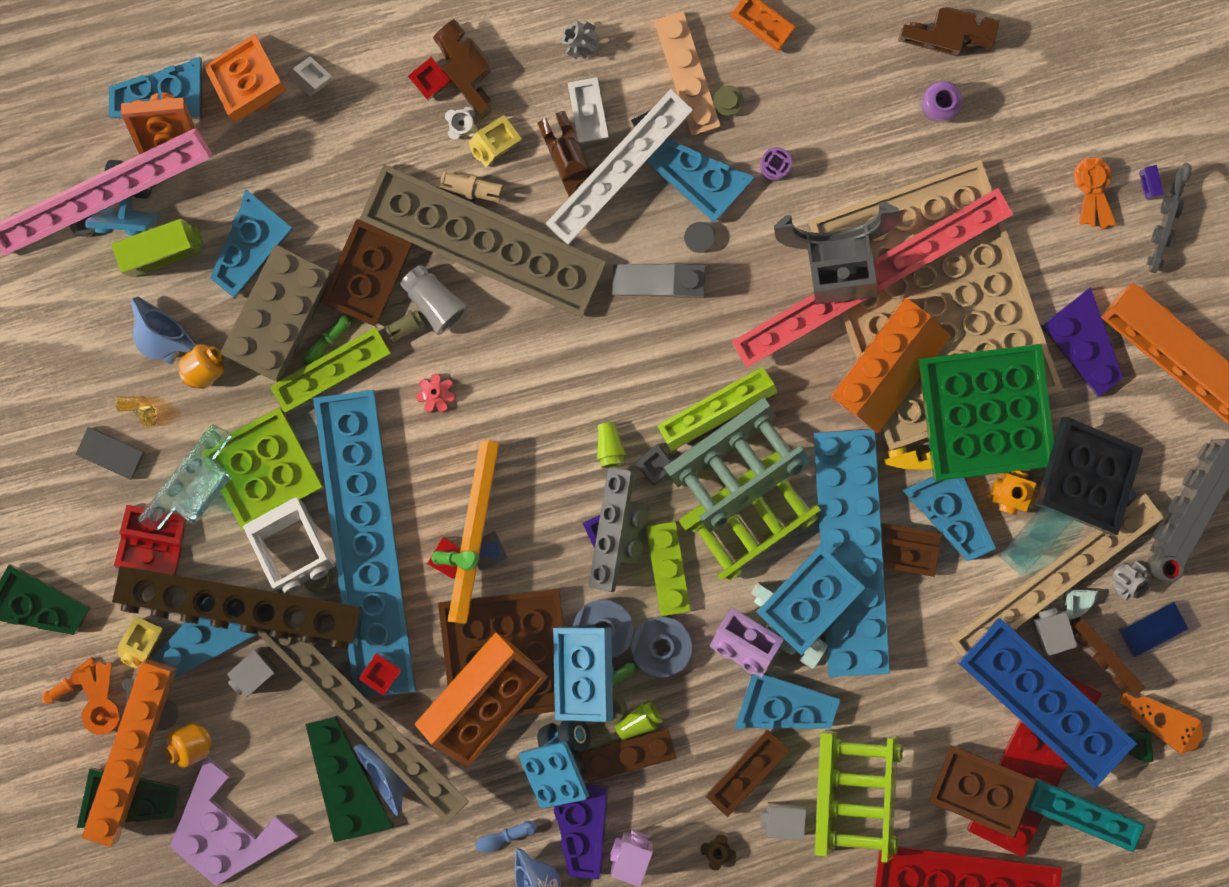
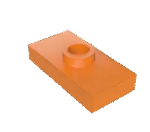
[730,0,797,53]

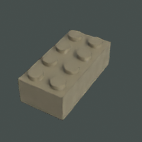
[220,244,332,382]

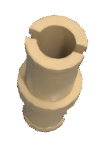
[440,171,504,203]

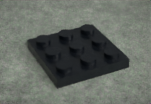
[1035,417,1143,535]

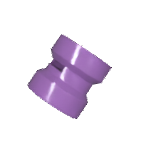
[760,147,792,181]

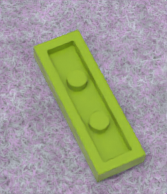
[646,521,691,616]

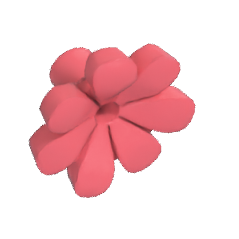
[416,373,456,413]

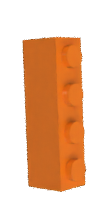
[829,297,951,434]
[415,633,548,768]

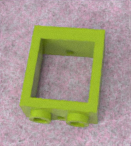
[111,219,204,277]

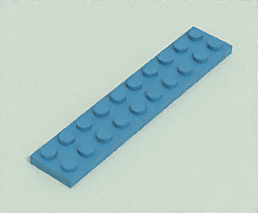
[313,390,416,698]

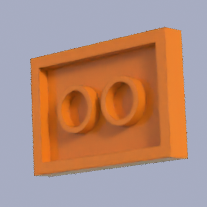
[204,34,286,123]
[121,93,195,155]

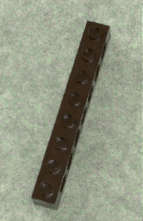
[112,566,364,650]

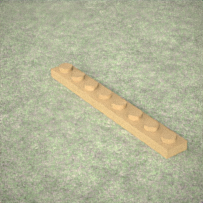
[949,493,1164,657]

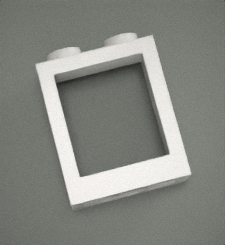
[243,497,335,595]

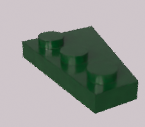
[0,564,91,635]
[77,767,181,828]

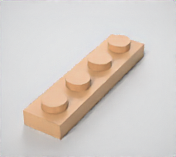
[654,11,721,137]

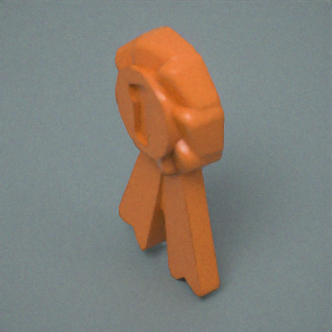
[1074,157,1116,230]
[76,661,120,735]

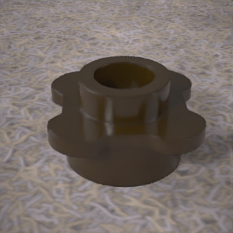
[700,834,736,871]

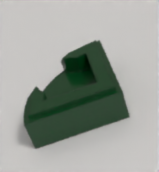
[1126,731,1154,762]

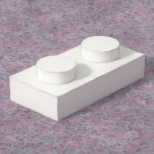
[568,77,609,144]

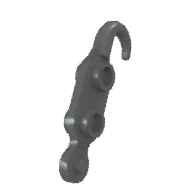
[1146,163,1192,273]

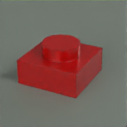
[408,57,451,101]
[427,537,461,579]
[359,653,402,696]

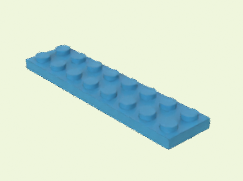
[814,429,890,677]

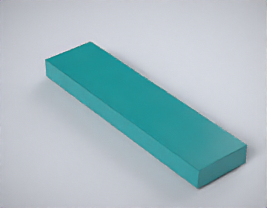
[1027,778,1145,853]

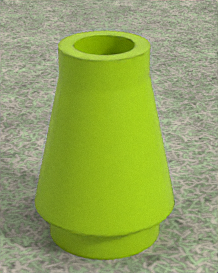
[597,422,627,468]
[615,701,662,741]

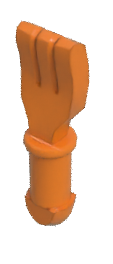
[42,657,96,705]

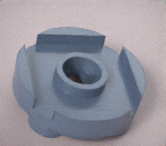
[573,599,633,659]
[631,616,692,678]

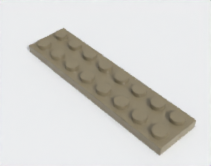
[359,164,607,318]

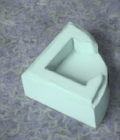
[1064,589,1098,620]

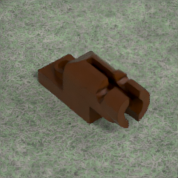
[898,7,1000,56]
[433,19,492,119]
[537,111,592,197]

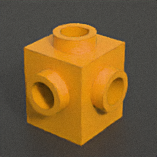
[991,471,1038,516]

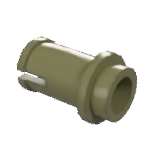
[385,310,426,343]

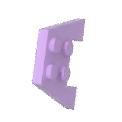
[170,756,300,886]

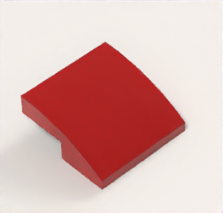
[114,505,187,575]

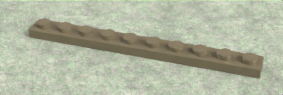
[233,587,469,824]

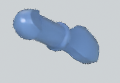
[475,821,536,853]

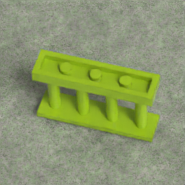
[678,451,821,581]
[815,730,903,863]

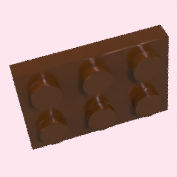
[320,219,413,327]
[929,745,1038,838]

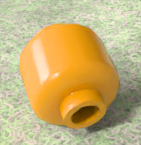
[179,344,225,389]
[164,723,212,768]

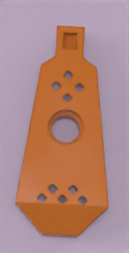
[1119,692,1204,754]

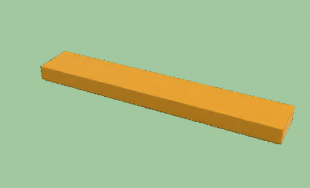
[447,440,499,624]

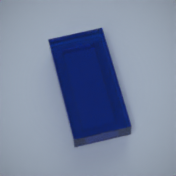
[1118,601,1188,657]

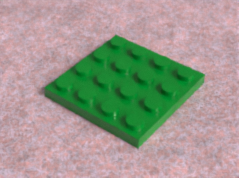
[919,344,1054,481]

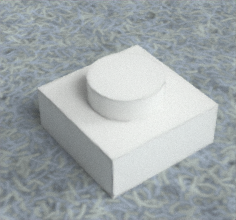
[288,56,332,97]

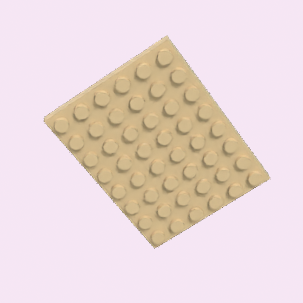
[808,159,1063,451]

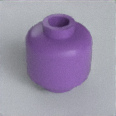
[921,81,963,123]

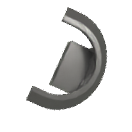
[774,202,899,305]

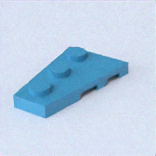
[108,57,202,119]
[646,139,755,223]
[210,189,294,299]
[902,476,996,561]
[152,596,256,678]
[734,674,841,729]

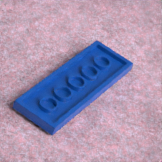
[957,618,1137,788]

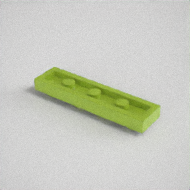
[270,327,392,413]
[657,366,778,452]

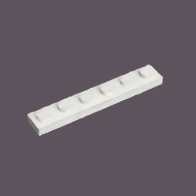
[545,89,693,245]

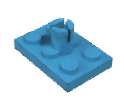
[756,545,865,655]
[553,627,614,722]

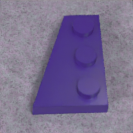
[1041,287,1123,397]
[553,784,609,880]

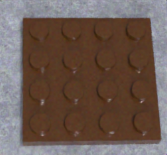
[438,588,564,717]

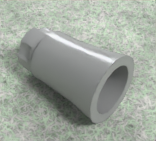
[400,265,469,335]

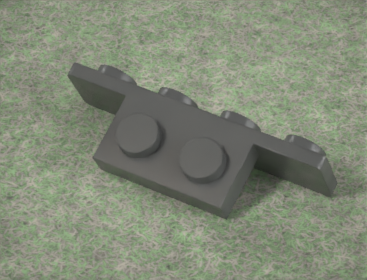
[589,467,649,592]

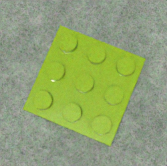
[199,407,324,530]

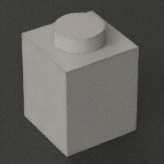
[1032,607,1077,656]
[227,648,279,697]
[760,802,806,841]

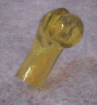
[116,396,158,427]

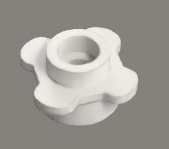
[445,107,478,140]

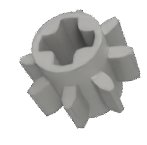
[562,20,599,59]
[1112,561,1151,600]

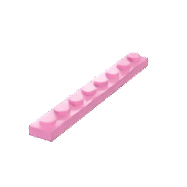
[0,128,212,256]

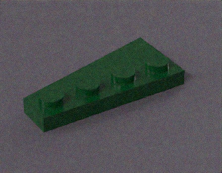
[305,716,394,842]

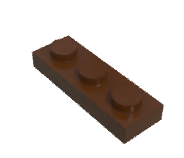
[1070,617,1146,696]
[581,727,677,782]
[705,729,790,817]

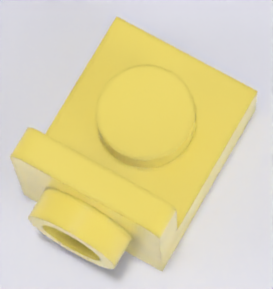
[469,115,522,167]
[118,616,163,668]

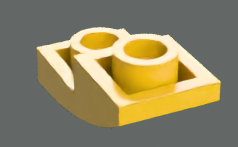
[882,446,932,470]

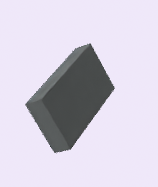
[75,427,145,480]

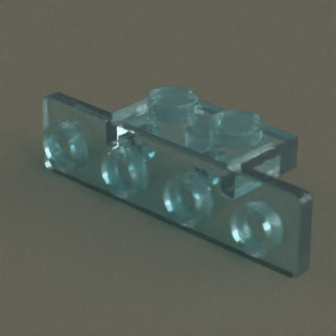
[138,424,232,530]

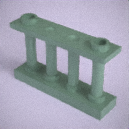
[664,397,810,532]

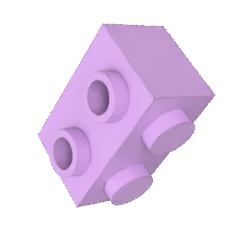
[709,608,784,678]
[610,830,653,887]

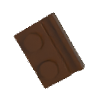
[881,523,942,577]

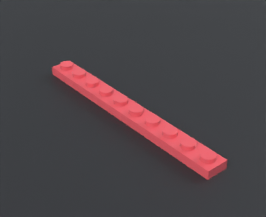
[731,188,1013,368]

